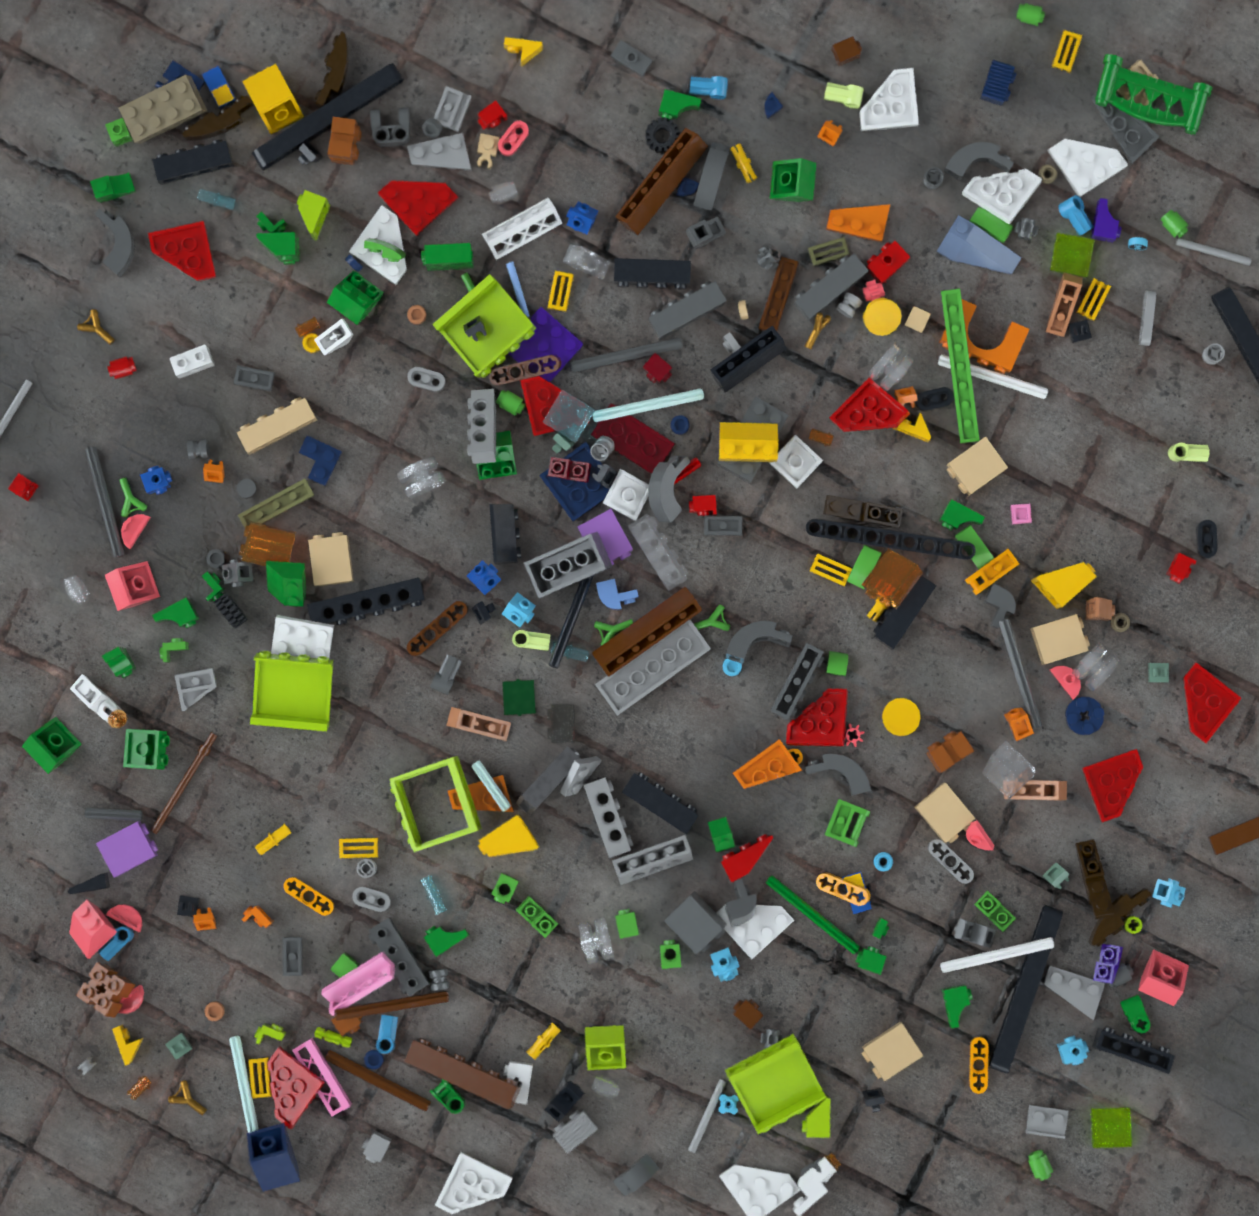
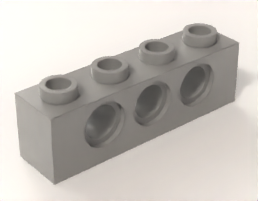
[467,389,496,464]
[584,777,633,858]
[612,835,693,885]

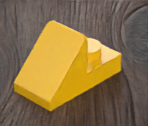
[504,37,543,66]
[892,412,931,443]
[112,1025,144,1065]

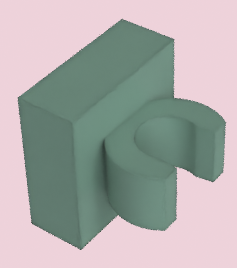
[552,431,576,454]
[1148,663,1169,683]
[1043,863,1069,889]
[165,1033,193,1060]

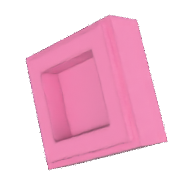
[1010,504,1032,525]

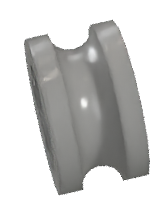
[77,1056,97,1075]

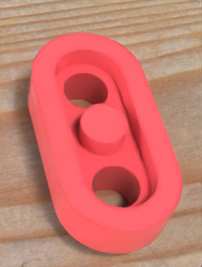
[498,121,529,156]

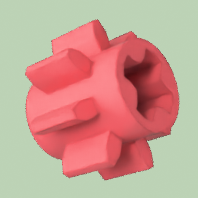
[862,280,885,302]
[845,724,864,747]

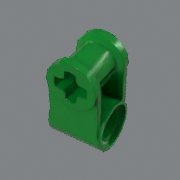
[1120,994,1150,1033]
[430,1079,466,1114]

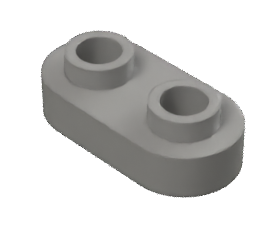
[407,367,445,392]
[353,887,391,912]

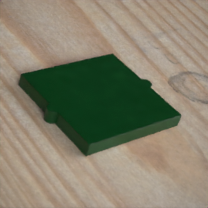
[502,679,536,716]

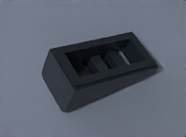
[68,873,110,895]

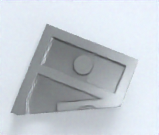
[175,667,217,711]
[560,756,602,797]

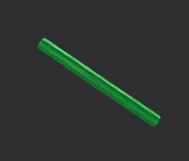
[766,875,860,954]

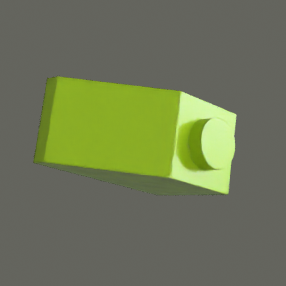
[802,1096,830,1138]

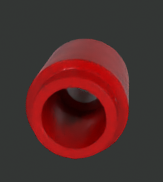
[107,356,137,380]

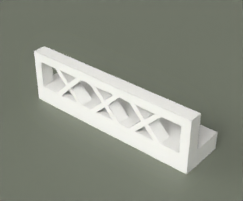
[482,198,562,260]

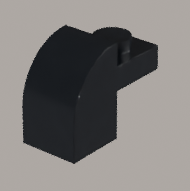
[544,1081,585,1122]

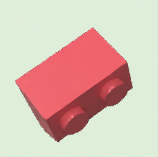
[105,561,160,611]
[69,900,117,959]
[1138,950,1189,1006]

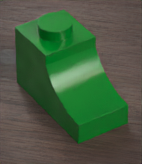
[659,89,701,120]
[90,173,136,203]
[939,499,985,531]
[152,597,199,629]
[102,647,136,679]
[708,817,735,853]
[423,925,470,957]
[942,984,972,1028]

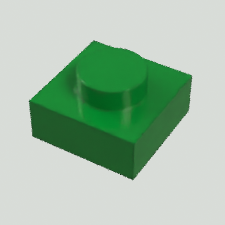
[871,918,889,939]

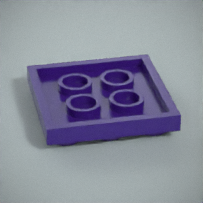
[508,307,584,382]

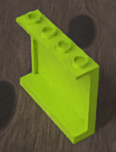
[432,274,537,378]
[250,651,334,732]
[725,1034,827,1134]

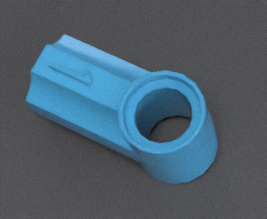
[690,76,728,99]
[1059,195,1094,235]
[98,926,134,961]
[376,1015,398,1054]

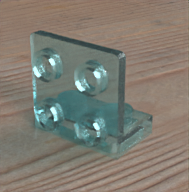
[543,390,595,443]

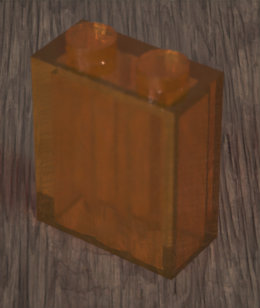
[239,521,296,566]
[862,548,923,609]

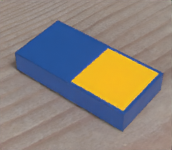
[202,66,236,109]
[842,871,872,914]

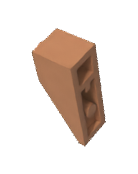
[1046,273,1082,337]
[1086,597,1115,621]
[446,707,511,741]
[1004,780,1067,800]

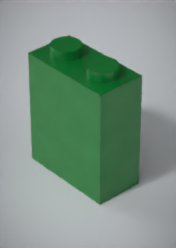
[421,243,473,271]

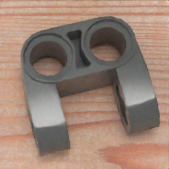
[370,107,410,147]

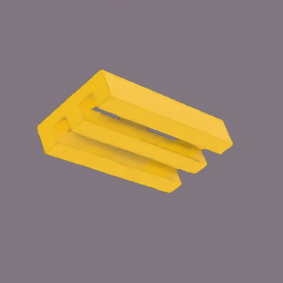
[1052,30,1082,73]
[547,271,574,312]
[1077,278,1111,321]
[810,553,852,587]
[339,838,379,858]
[249,1057,272,1098]

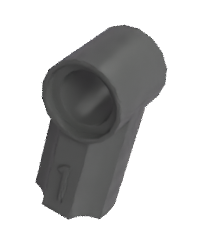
[430,654,462,696]

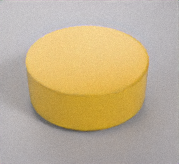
[302,333,320,353]

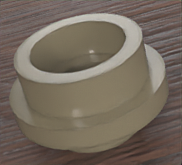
[1038,165,1057,184]
[1111,613,1130,632]

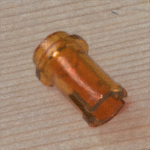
[295,317,320,338]
[808,428,834,447]
[127,1075,152,1100]

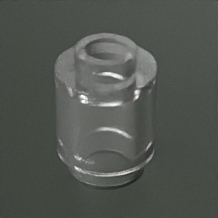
[488,181,518,205]
[63,575,89,604]
[591,1075,621,1100]

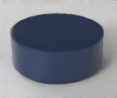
[345,254,363,272]
[670,415,690,435]
[364,1049,384,1069]

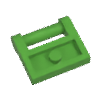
[824,799,870,847]

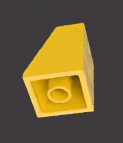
[242,64,304,134]
[1031,562,1097,609]
[478,814,540,857]

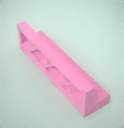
[321,952,395,1016]
[292,1038,352,1116]

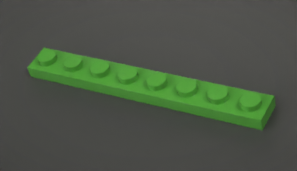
[941,288,980,443]

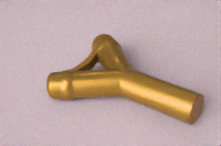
[77,309,115,345]
[805,313,831,349]
[168,1080,207,1116]

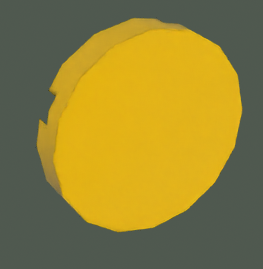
[863,297,902,336]
[882,698,921,736]

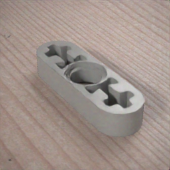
[1139,290,1156,346]
[928,839,974,884]

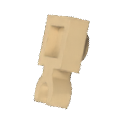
[477,134,500,169]

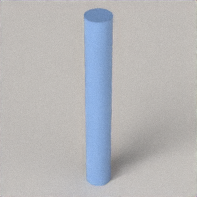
[506,262,530,317]

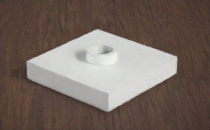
[769,435,823,488]
[603,469,649,521]

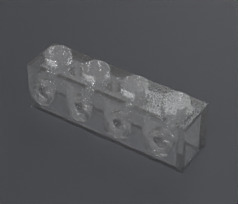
[628,514,689,592]

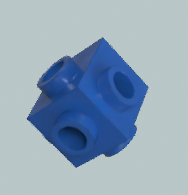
[566,201,598,235]
[140,466,172,495]
[467,560,501,595]

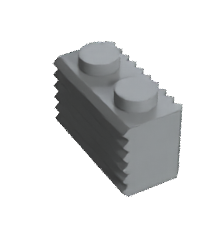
[553,1109,598,1154]

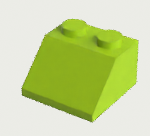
[297,190,330,241]
[585,1025,626,1070]

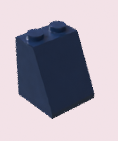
[247,1123,300,1192]

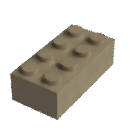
[119,75,208,144]

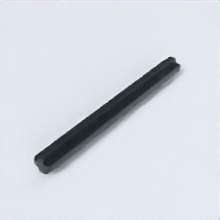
[549,575,594,669]

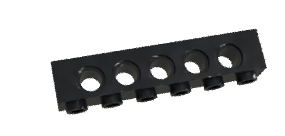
[307,577,426,626]

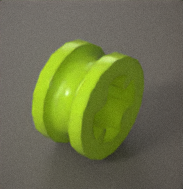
[1124,916,1142,934]

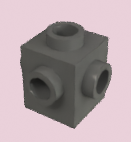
[222,559,253,587]

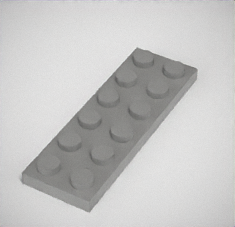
[595,620,711,716]

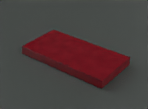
[591,403,675,474]

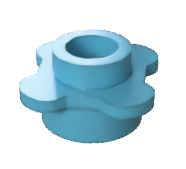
[719,1094,738,1114]

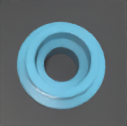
[874,852,893,871]

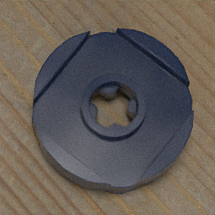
[1065,697,1104,735]

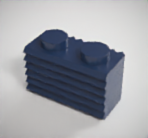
[980,60,1016,106]

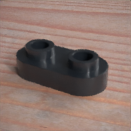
[916,387,954,412]
[1196,520,1218,559]

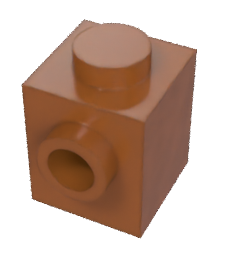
[331,1016,363,1036]

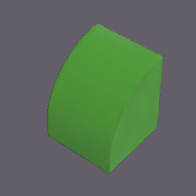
[825,651,848,676]
[330,952,360,978]

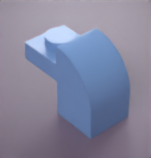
[596,579,639,610]

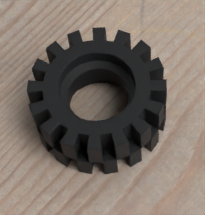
[645,117,680,154]
[214,593,248,629]

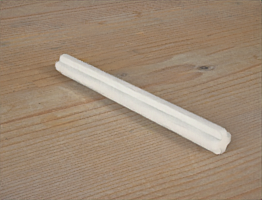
[938,355,1048,399]
[940,938,1054,973]

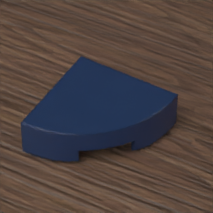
[764,92,783,119]
[676,177,699,197]

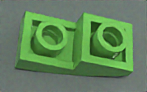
[970,207,1013,243]
[364,238,406,262]
[955,525,994,569]
[847,545,882,589]
[974,891,1016,932]
[516,896,558,938]

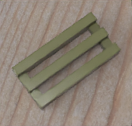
[808,237,850,267]

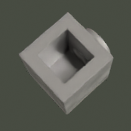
[362,1131,392,1163]

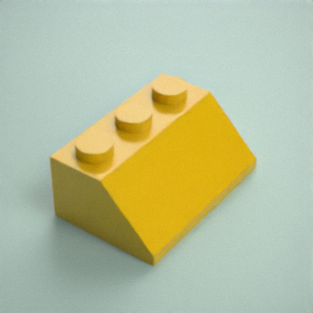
[719,422,778,462]

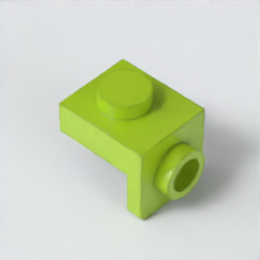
[254,1023,286,1044]

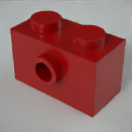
[866,241,910,284]

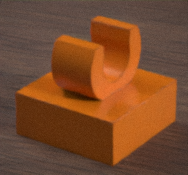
[818,120,842,146]
[894,387,918,408]
[203,460,225,483]
[193,907,216,931]

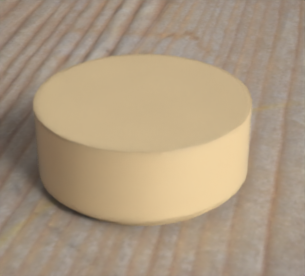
[738,300,749,320]

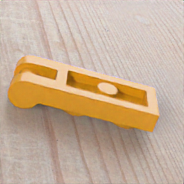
[965,549,1019,595]

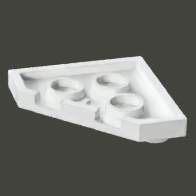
[860,68,919,131]
[1048,139,1128,197]
[962,169,1042,225]
[349,205,407,285]
[716,904,794,959]
[435,1152,513,1214]
[719,1164,800,1216]

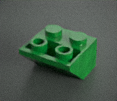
[327,270,384,325]
[476,431,517,480]

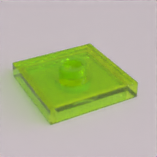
[1050,233,1094,278]
[1091,1107,1132,1148]

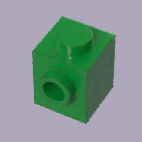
[855,946,887,975]

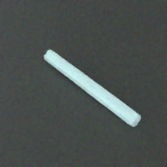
[592,389,704,422]
[229,1036,259,1133]

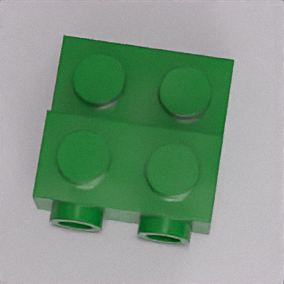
[123,729,170,770]

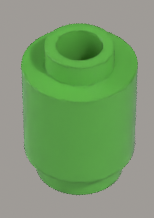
[1016,3,1045,26]
[1160,209,1189,238]
[496,390,526,416]
[1028,1150,1053,1180]

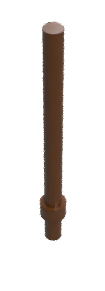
[150,732,218,834]

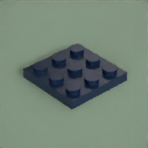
[539,442,614,522]

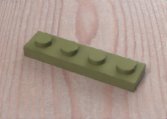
[238,478,315,532]

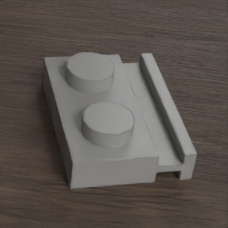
[434,86,472,133]
[1025,1104,1069,1139]

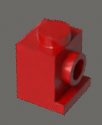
[477,100,508,130]
[8,473,39,501]
[689,495,717,516]
[1166,553,1197,584]

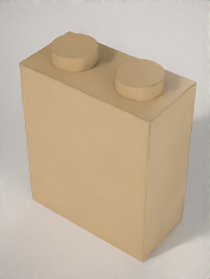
[947,437,1008,496]
[308,532,354,587]
[1030,614,1090,665]
[915,783,975,843]
[861,1022,923,1081]

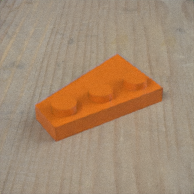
[826,204,890,242]
[733,739,802,789]
[448,775,514,812]

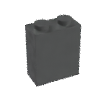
[664,891,727,954]

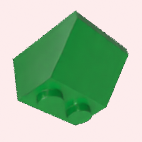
[770,158,817,202]
[256,232,300,265]
[266,561,306,607]
[22,717,82,774]

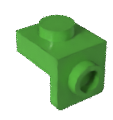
[159,638,189,663]

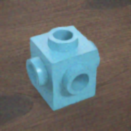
[502,592,536,627]
[1152,878,1186,908]
[710,948,740,981]
[1057,1035,1089,1065]

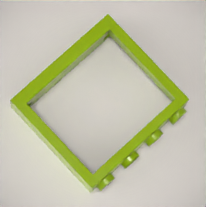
[389,756,482,852]

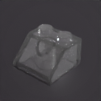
[982,741,1037,799]

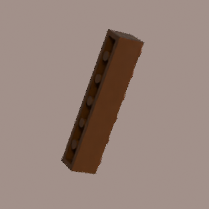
[615,128,708,235]
[592,587,702,677]
[404,1038,521,1109]

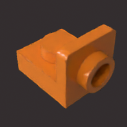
[1004,707,1034,741]
[242,905,274,928]

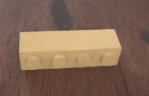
[237,397,317,455]

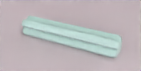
[472,761,511,812]

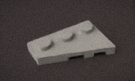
[407,133,472,171]
[1043,965,1105,1020]

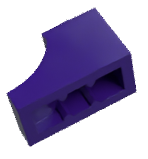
[1090,198,1121,243]

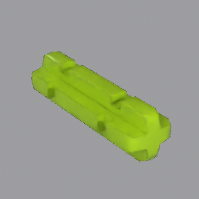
[314,1027,352,1048]

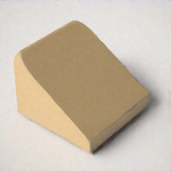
[905,306,931,333]

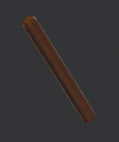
[334,991,449,1020]
[325,1050,431,1111]

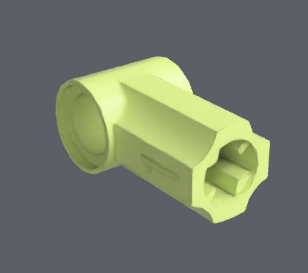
[824,82,864,108]
[1168,443,1209,462]
[512,630,550,651]

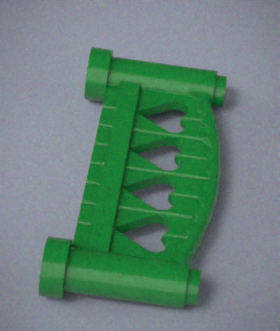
[1095,54,1212,135]

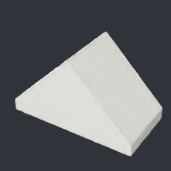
[314,319,353,356]

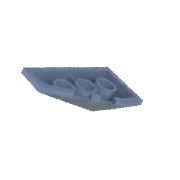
[936,215,1021,274]

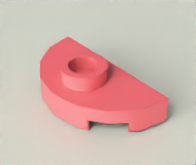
[121,514,151,550]
[1049,666,1081,700]
[966,820,995,850]
[106,904,143,933]
[118,985,144,1014]

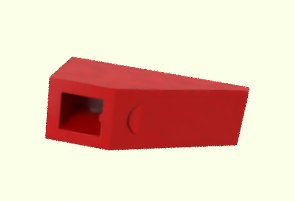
[720,833,773,883]

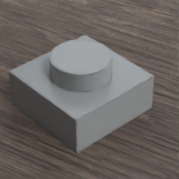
[723,332,741,353]

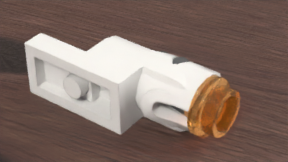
[70,674,127,728]
[793,1153,841,1216]

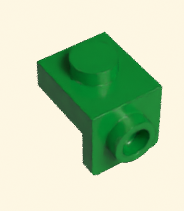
[256,211,287,233]
[202,571,225,602]

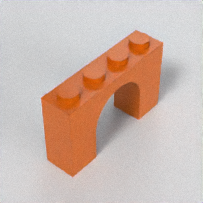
[939,299,1029,374]

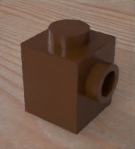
[831,36,862,67]
[733,998,763,1030]

